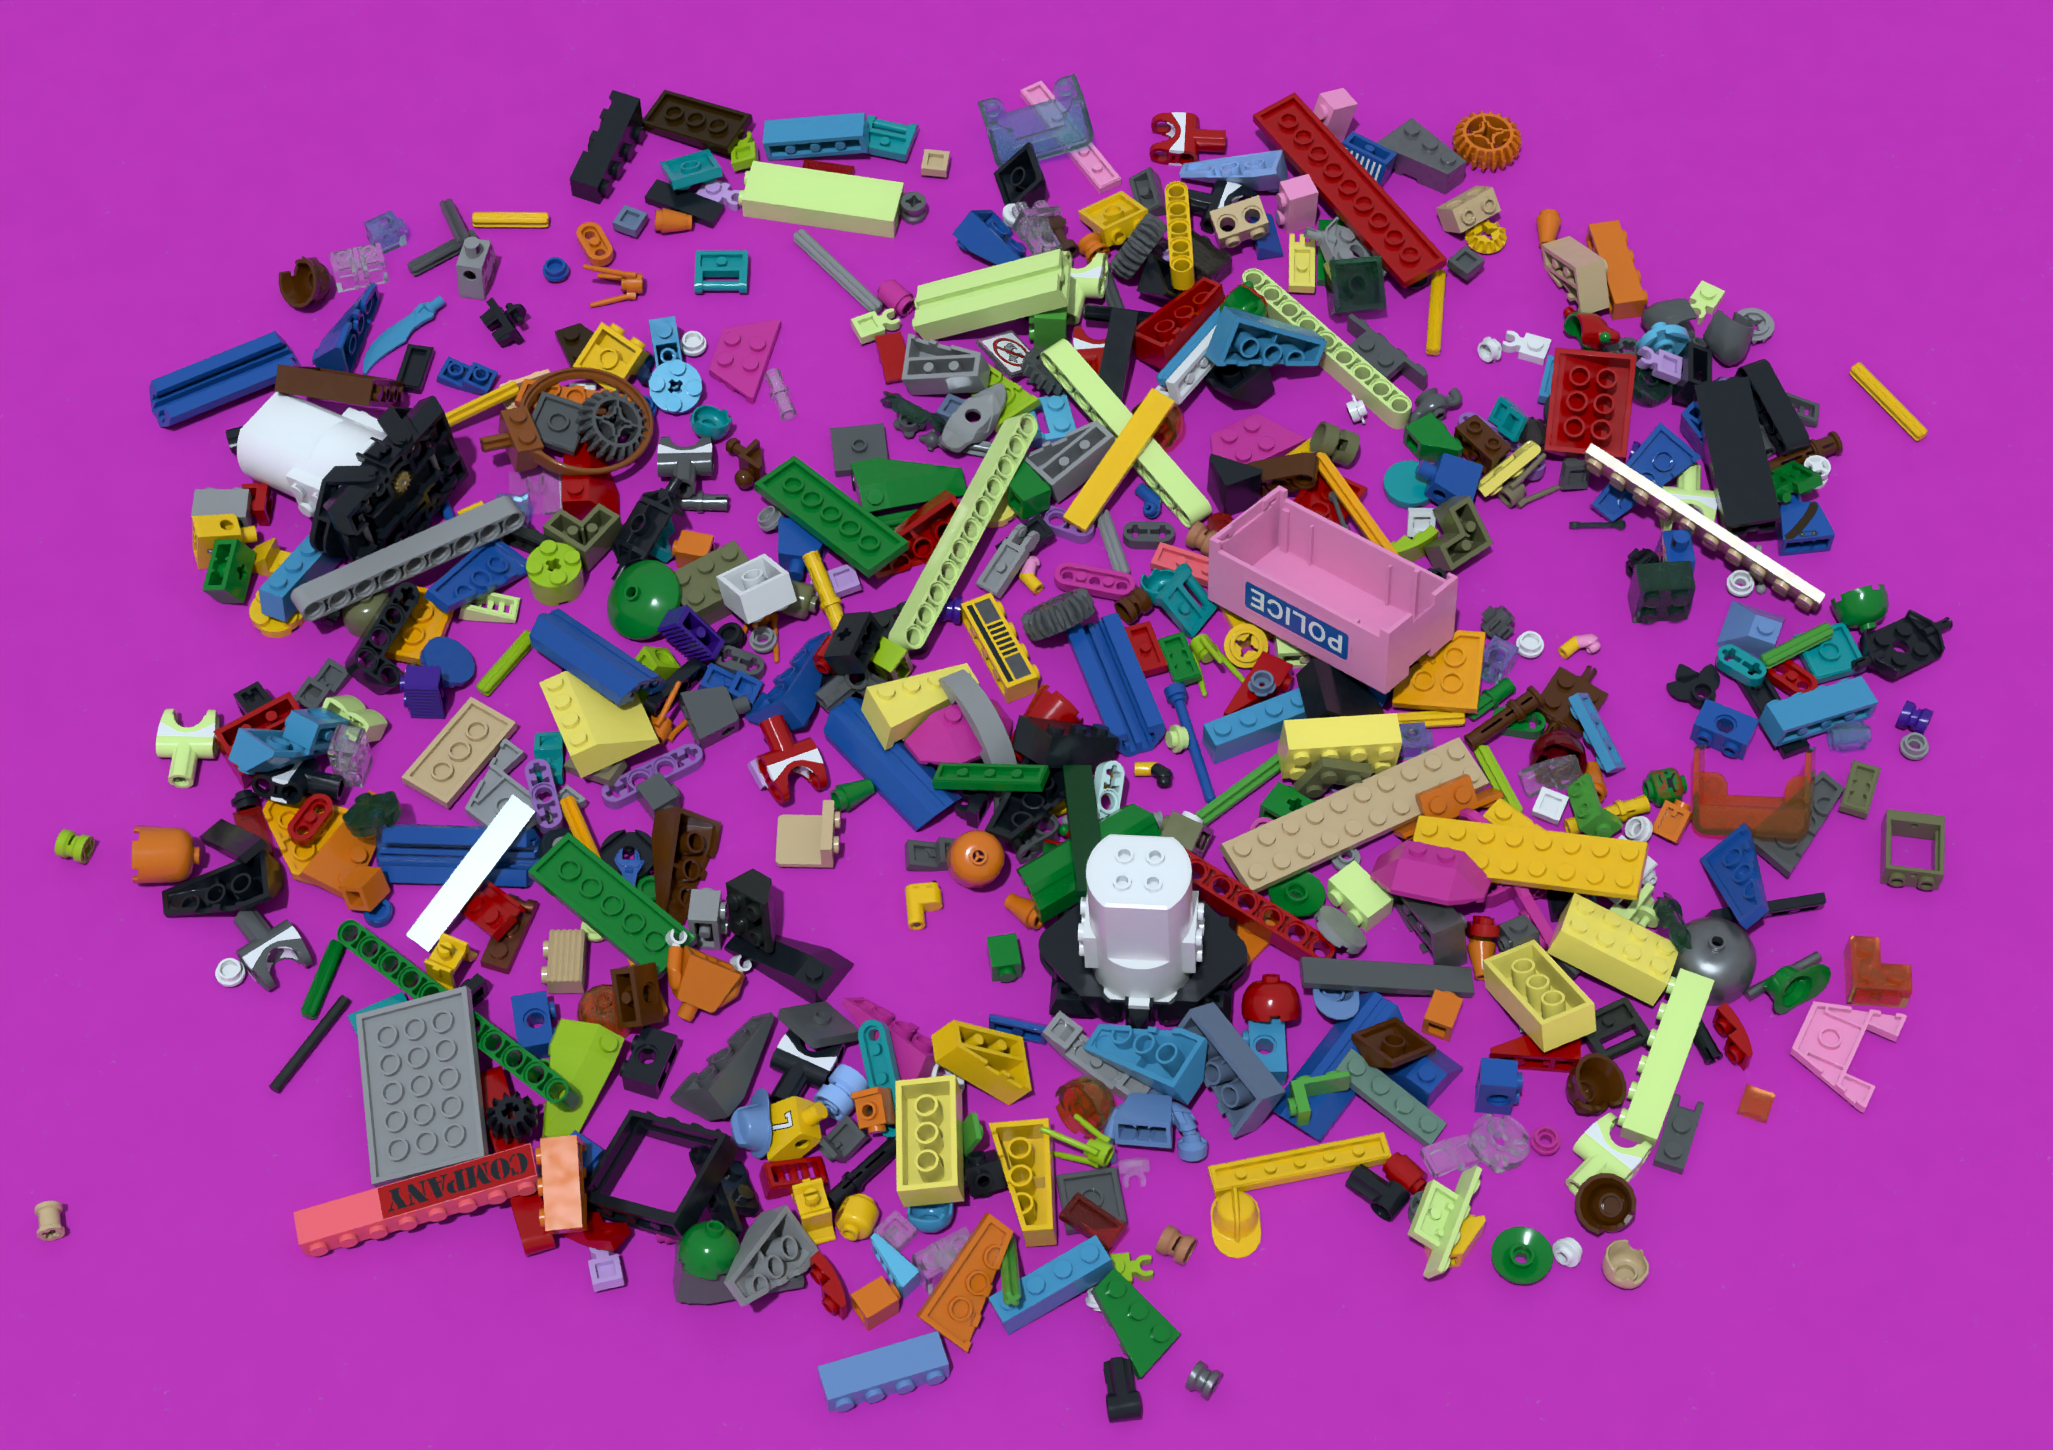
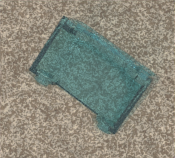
[977,74,1094,167]

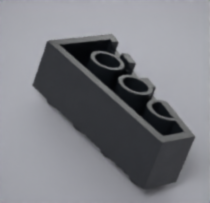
[570,90,646,205]

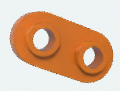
[576,222,614,266]

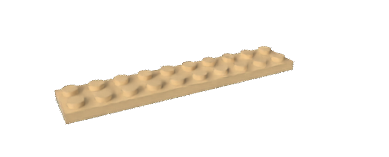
[1584,443,1826,612]
[1219,737,1490,893]

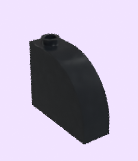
[1296,658,1385,719]

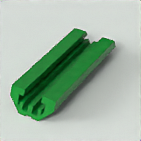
[1016,804,1162,923]

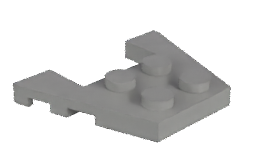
[465,738,587,831]

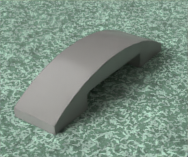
[939,669,1017,764]
[1042,1011,1151,1100]

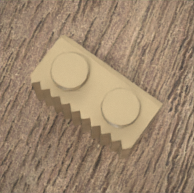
[541,929,587,994]

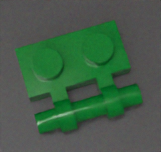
[1771,460,1823,503]

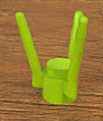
[1190,633,1245,697]
[1040,1113,1115,1169]

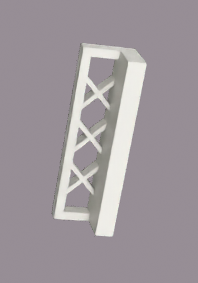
[1155,326,1216,405]

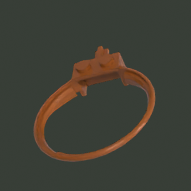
[480,367,654,476]

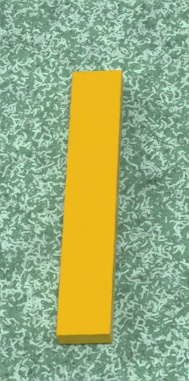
[1063,388,1175,533]
[1208,1132,1392,1197]

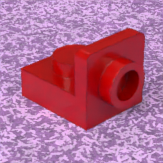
[241,482,274,526]

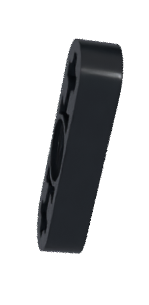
[643,657,707,717]

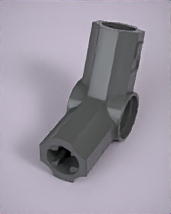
[814,668,887,713]

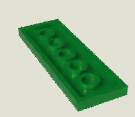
[754,455,908,578]
[528,832,697,980]

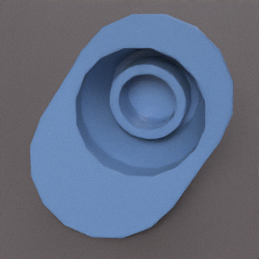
[1313,989,1360,1020]
[730,1088,772,1159]

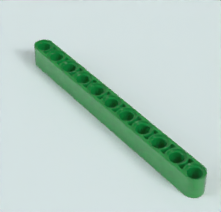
[337,920,580,1111]

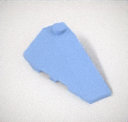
[1180,150,1289,192]

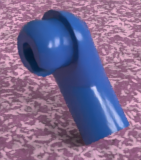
[1135,483,1162,518]

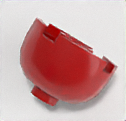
[1241,974,1300,1022]

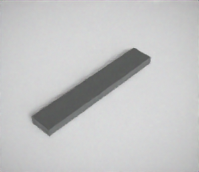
[1299,957,1474,998]

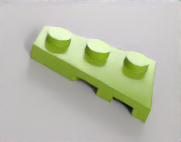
[971,363,1042,433]

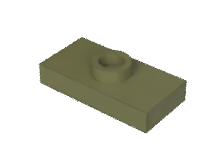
[1838,760,1881,819]

